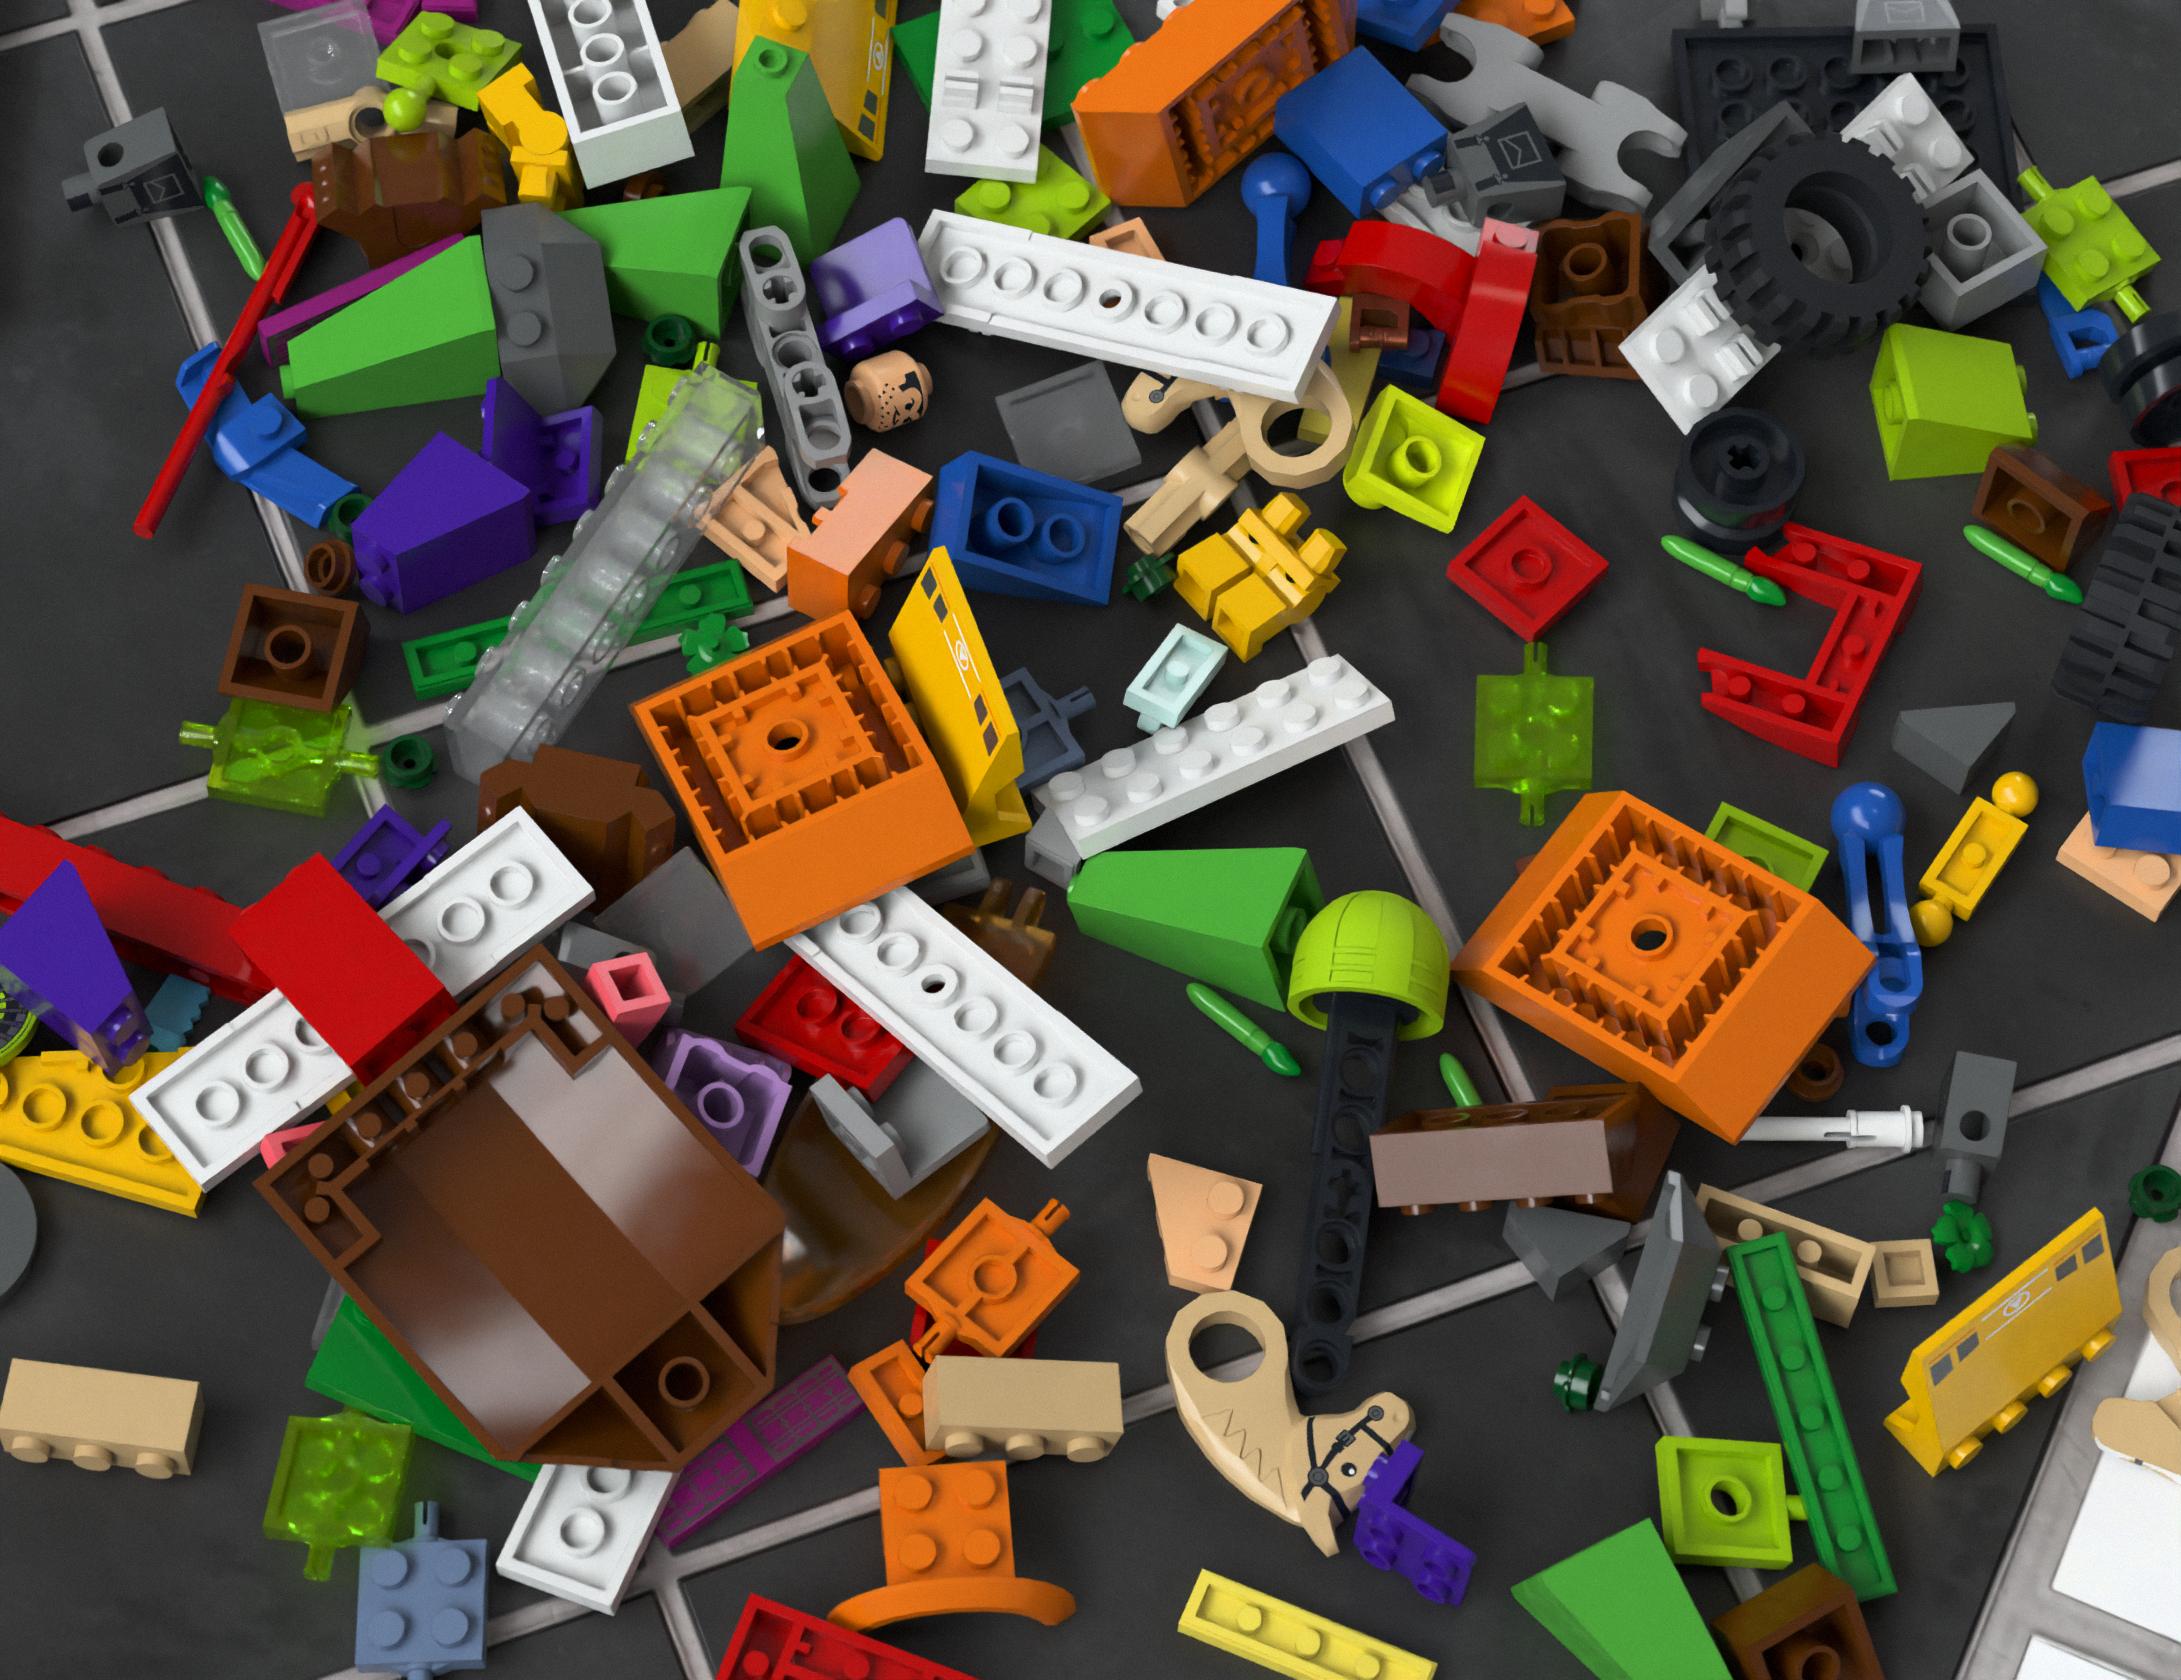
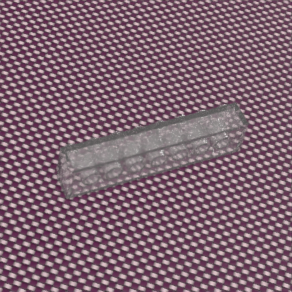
[442,361,765,786]

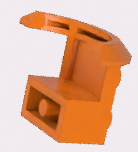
[826,1460,1077,1635]

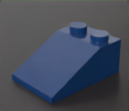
[926,450,1123,607]

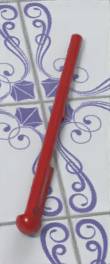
[132,181,322,539]

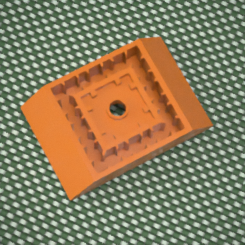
[1070,0,1358,207]
[628,609,976,953]
[1449,790,1877,1146]

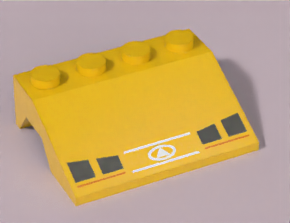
[727,0,898,162]
[883,545,1033,848]
[1883,1207,2123,1478]

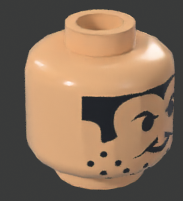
[844,350,933,432]

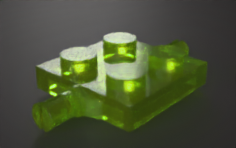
[1474,642,1593,826]
[178,698,381,818]
[262,1404,416,1582]

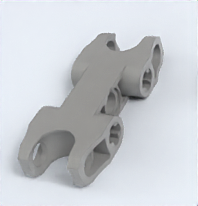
[1405,13,1688,218]
[739,225,851,511]

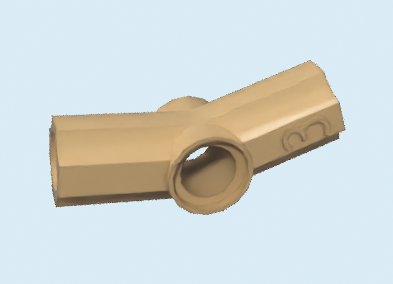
[284,86,458,162]
[1123,416,1272,559]

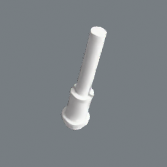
[1741,1105,1924,1153]

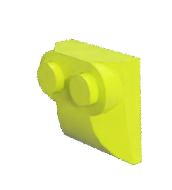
[1343,384,1486,534]

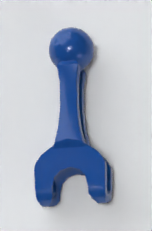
[1220,152,1332,403]
[1830,781,1923,1068]

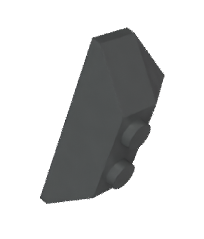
[1648,100,1815,286]
[481,202,617,418]
[1593,1169,1731,1412]

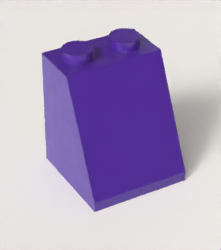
[350,431,537,616]
[0,859,154,1077]

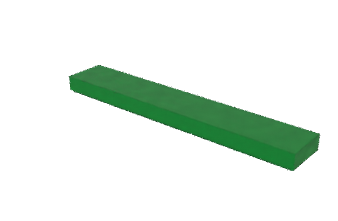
[401,558,754,701]
[1723,1231,1898,1604]

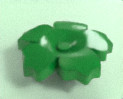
[678,612,750,676]
[1931,1199,1994,1273]

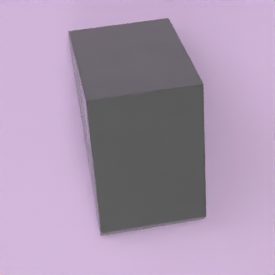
[1890,702,2016,795]
[1502,1200,1631,1302]

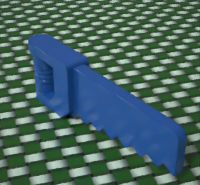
[2036,269,2119,379]

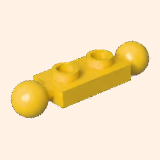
[1908,772,2039,947]

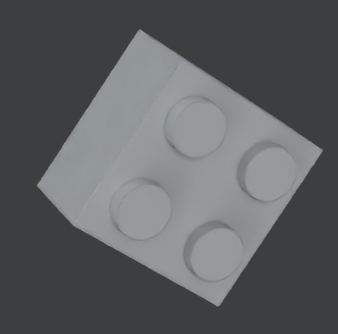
[1917,169,2048,333]

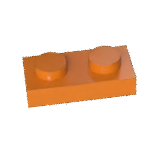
[847,1339,952,1467]

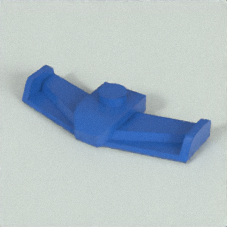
[175,341,362,530]

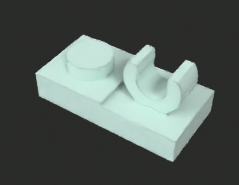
[1123,623,1229,735]

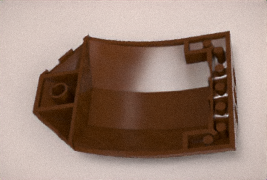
[252,942,787,1473]

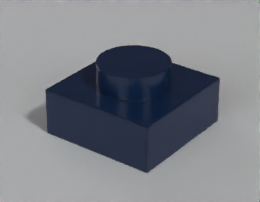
[1376,324,1446,390]

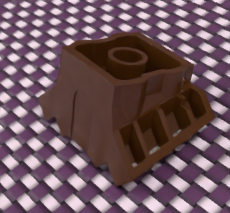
[311,127,507,269]
[1529,211,1670,381]
[477,743,676,929]

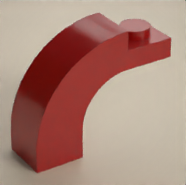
[1434,217,1540,425]
[1302,221,1475,345]

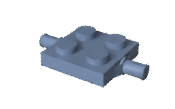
[999,667,1096,798]
[355,1501,490,1680]

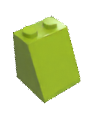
[1869,323,2038,481]

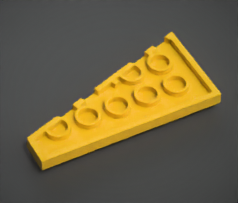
[0,1047,207,1219]

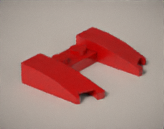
[1697,522,1923,769]
[715,1593,980,1680]

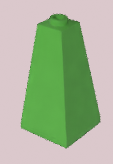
[720,35,861,272]
[554,185,755,341]
[279,235,501,420]
[1066,847,1327,1012]
[1510,1518,1733,1680]

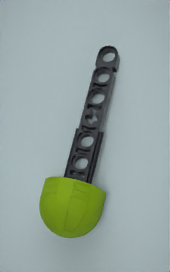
[1287,890,1450,1397]

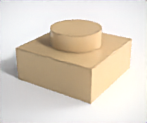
[1869,1239,1939,1308]

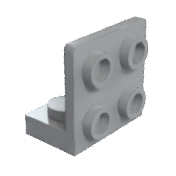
[809,1056,991,1201]

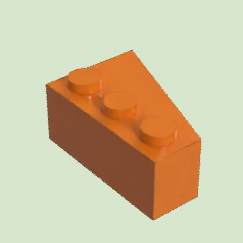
[787,448,935,622]

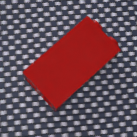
[225,851,460,1088]

